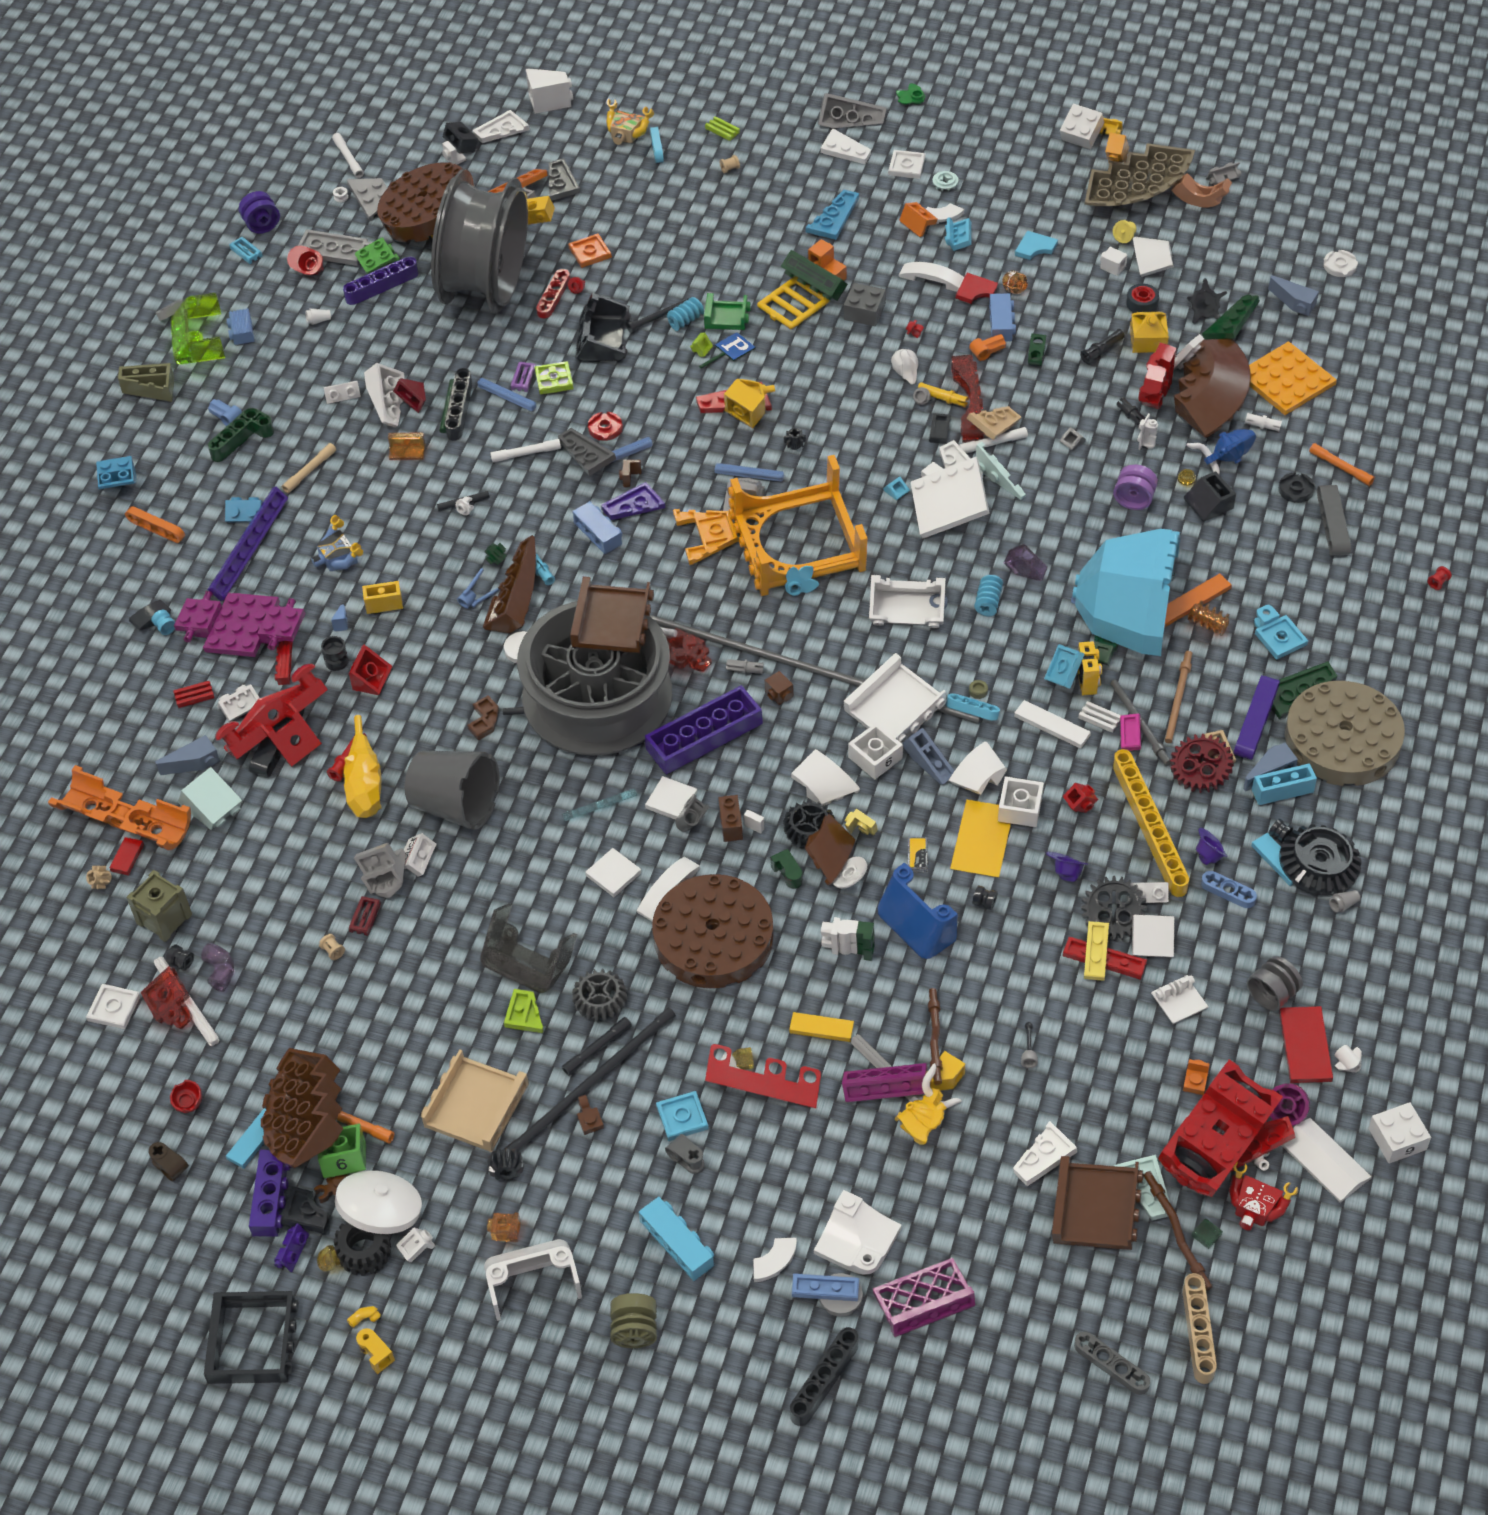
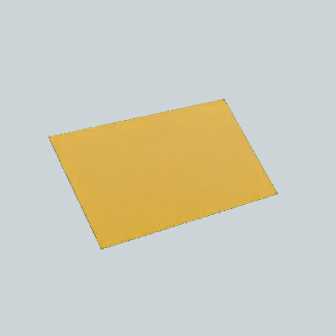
[950,799,1011,877]

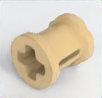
[719,155,740,173]
[319,934,345,960]

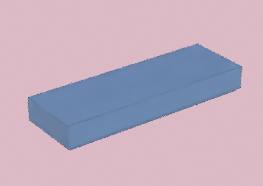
[792,1274,859,1301]

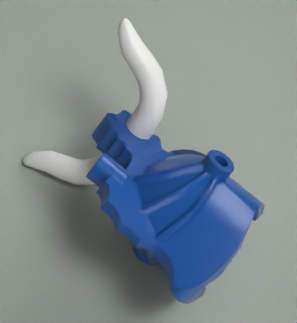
[1186,429,1256,474]

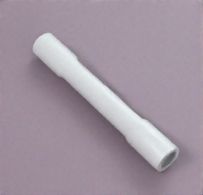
[332,133,364,178]
[959,427,1028,454]
[490,439,561,463]

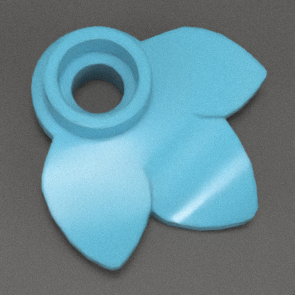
[785,566,819,596]

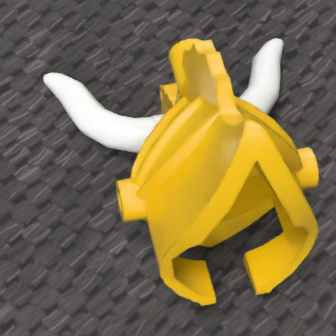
[895,1063,962,1145]

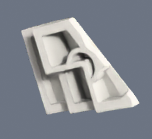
[1133,237,1174,277]
[949,742,1007,795]
[791,749,860,806]

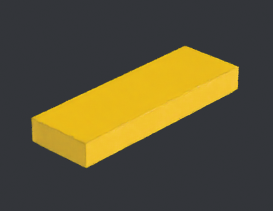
[789,1012,854,1042]

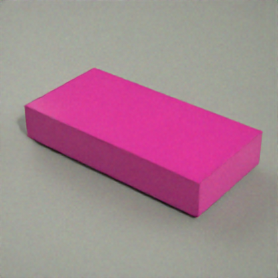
[1120,713,1141,751]

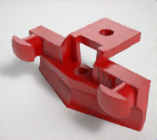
[215,664,328,767]

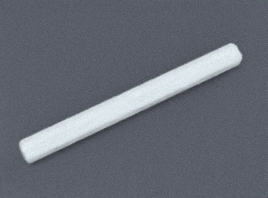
[154,956,219,1046]

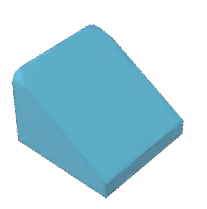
[883,477,910,500]

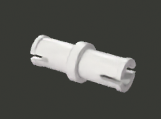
[1245,413,1282,432]

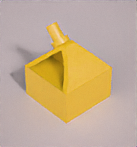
[1130,312,1169,353]
[724,379,775,428]

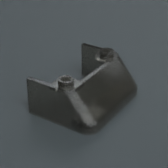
[480,903,578,993]

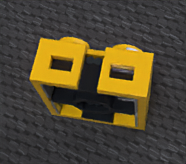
[1077,641,1102,695]

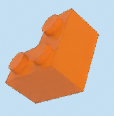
[808,239,847,281]

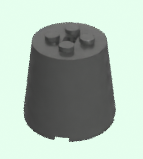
[405,751,500,829]

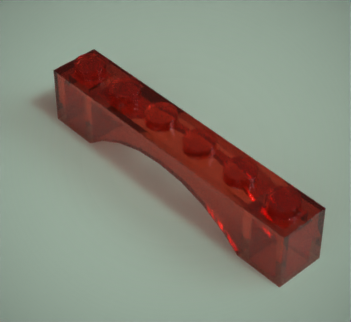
[951,355,985,443]

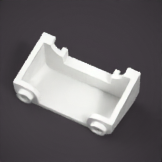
[869,575,945,628]

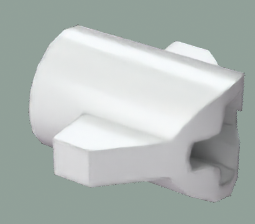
[1335,1045,1362,1073]

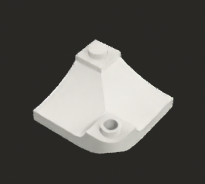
[814,1190,901,1275]

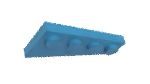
[806,190,859,240]

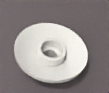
[833,857,867,889]

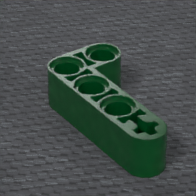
[208,408,274,462]

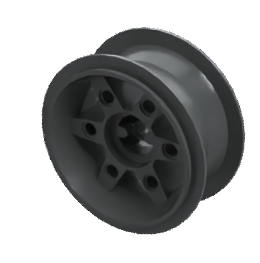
[431,169,528,313]
[517,601,672,756]

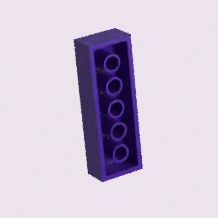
[645,685,763,774]

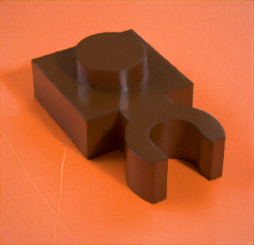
[314,1174,348,1203]

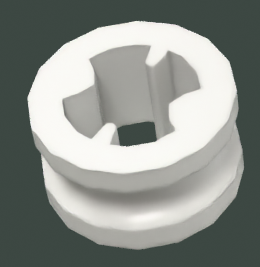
[333,187,348,203]

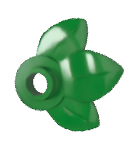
[896,83,925,104]

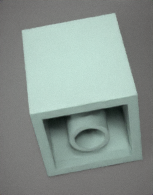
[178,767,242,830]

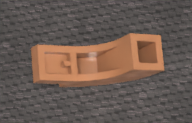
[1171,173,1232,208]

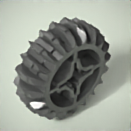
[572,968,627,1022]

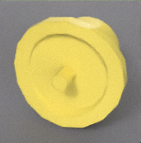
[1113,220,1137,243]

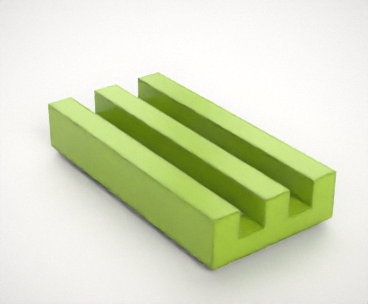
[705,116,740,141]

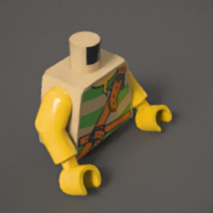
[606,98,654,145]

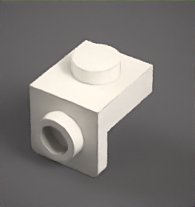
[442,141,466,165]

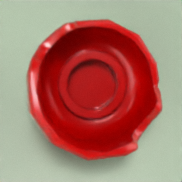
[170,1080,202,1113]

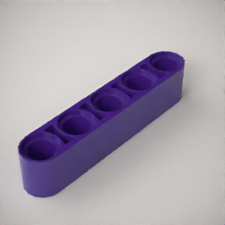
[343,257,418,305]
[1233,675,1280,760]

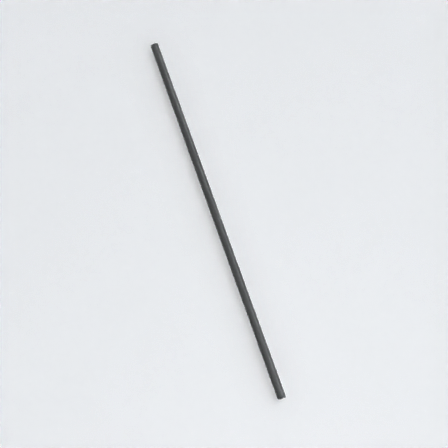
[650,615,981,723]

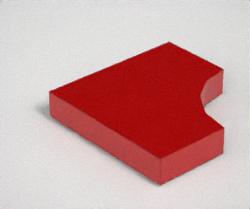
[955,272,998,304]

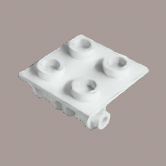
[1151,975,1208,1024]

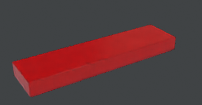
[1063,937,1147,980]

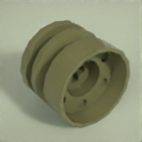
[610,1293,657,1348]

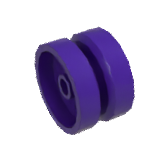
[238,191,280,234]

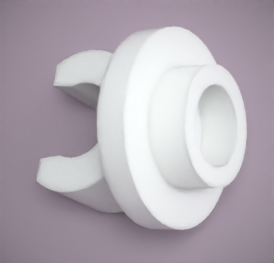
[456,496,474,516]

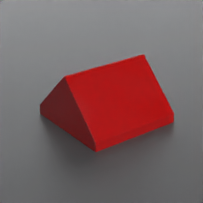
[349,644,392,695]

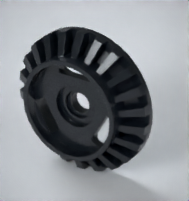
[1279,824,1362,896]

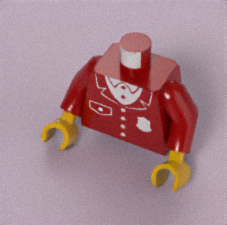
[1229,1162,1298,1230]

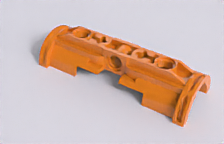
[48,765,191,850]

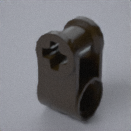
[148,1142,189,1182]

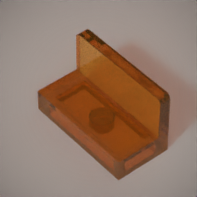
[388,432,425,460]

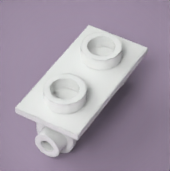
[323,381,361,404]
[1137,413,1158,450]
[1128,882,1168,903]

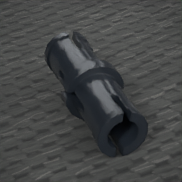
[1116,397,1146,427]

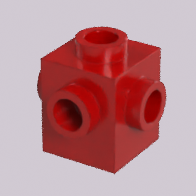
[1063,783,1099,813]

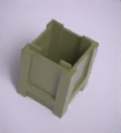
[126,870,192,942]

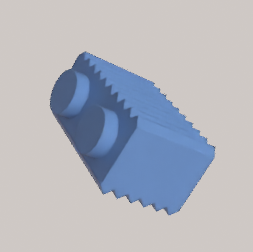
[227,308,255,345]

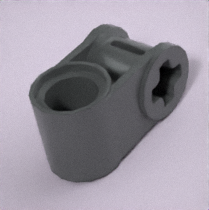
[675,794,709,832]
[665,1134,705,1174]

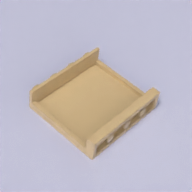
[421,1050,529,1152]

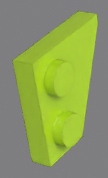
[504,989,543,1033]

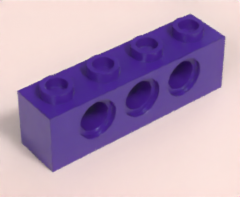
[249,1150,291,1237]

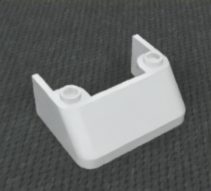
[484,1239,582,1321]

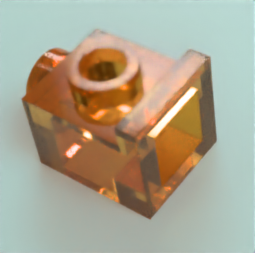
[487,1212,521,1242]

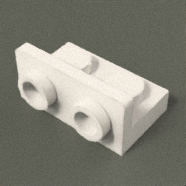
[217,684,259,722]

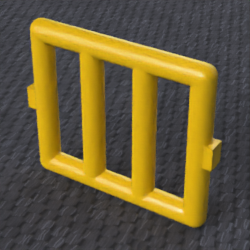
[757,276,830,329]

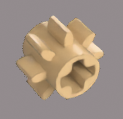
[86,866,111,889]

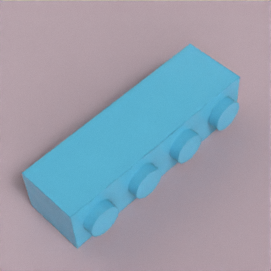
[639,1197,714,1281]

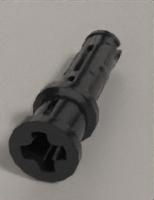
[1080,329,1125,364]

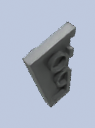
[549,158,580,201]

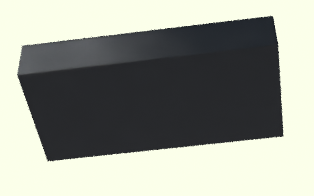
[929,413,951,444]

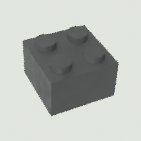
[844,283,886,327]

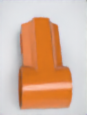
[969,334,1006,361]

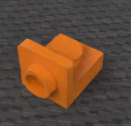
[1183,1059,1210,1095]

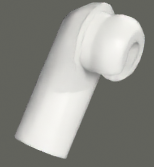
[1254,1152,1270,1171]

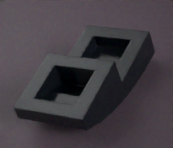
[129,600,171,631]

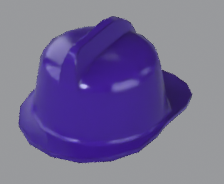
[1196,828,1228,865]
[1046,851,1088,882]

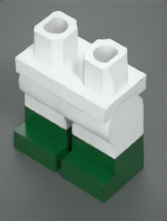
[821,917,875,961]

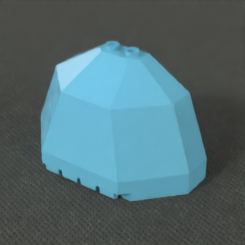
[1072,529,1180,656]

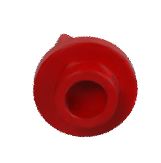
[568,277,586,294]
[906,320,924,338]

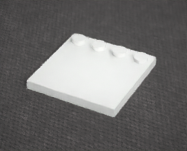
[911,457,990,538]

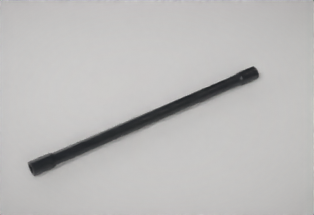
[504,1007,676,1152]

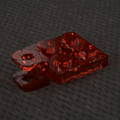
[666,628,712,672]
[140,966,192,1029]

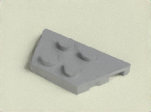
[347,178,387,221]

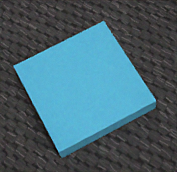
[1044,644,1085,689]
[656,1091,709,1141]

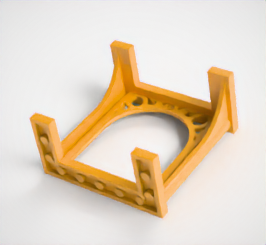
[728,455,868,596]

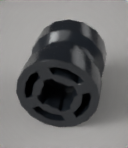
[972,885,998,910]
[166,944,194,971]

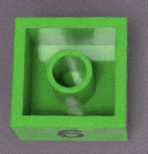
[318,1124,366,1178]

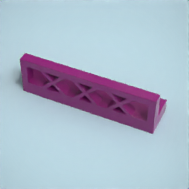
[842,1063,928,1102]

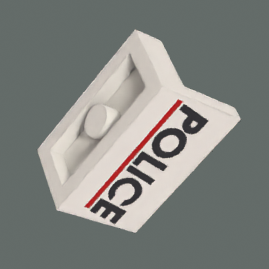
[404,833,436,877]

